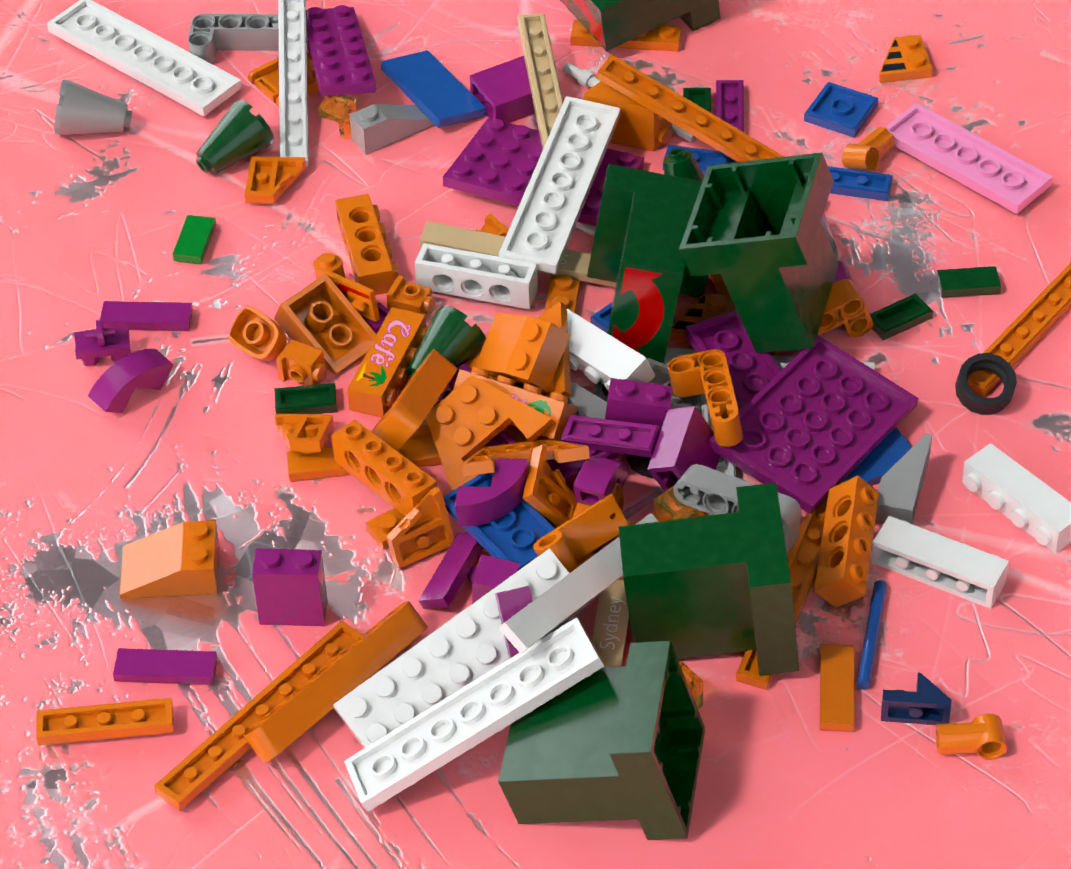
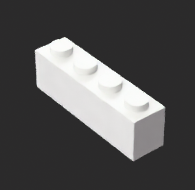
[567,309,656,391]
[962,443,1071,554]
[871,516,1009,609]

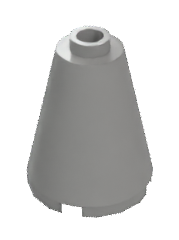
[54,79,132,135]

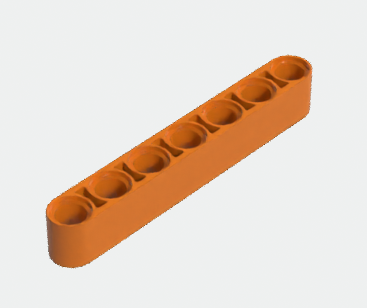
[243,600,428,763]

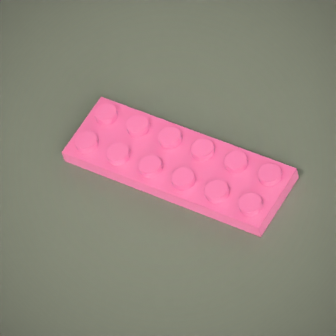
[885,102,1053,214]

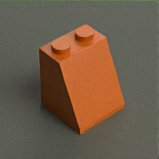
[584,81,673,152]

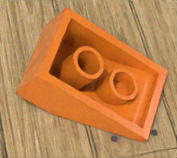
[274,274,376,376]
[475,312,570,392]
[120,520,220,599]

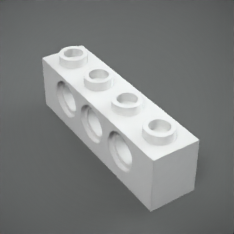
[415,243,538,310]

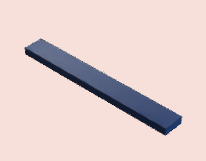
[663,145,893,201]

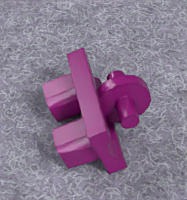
[74,320,131,366]

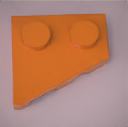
[244,157,306,204]
[523,445,577,527]

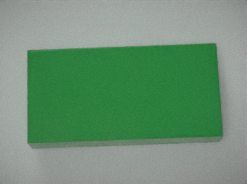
[172,215,216,264]

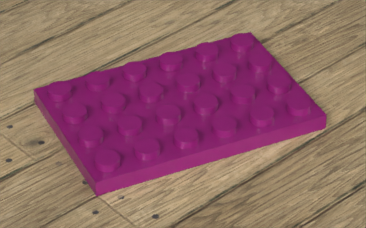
[443,117,644,227]
[709,335,919,514]

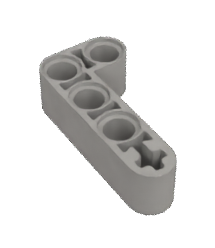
[188,14,279,64]
[673,464,802,554]

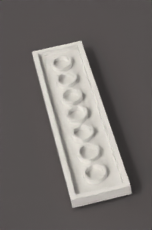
[47,0,242,116]
[499,96,621,274]
[333,548,590,748]
[344,617,604,812]

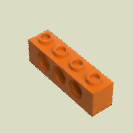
[335,194,398,295]
[331,420,437,516]
[814,476,879,608]

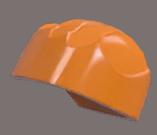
[227,305,288,361]

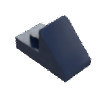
[881,672,951,725]

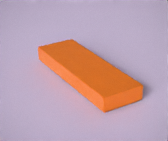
[819,644,854,732]

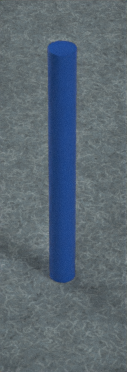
[857,580,887,690]

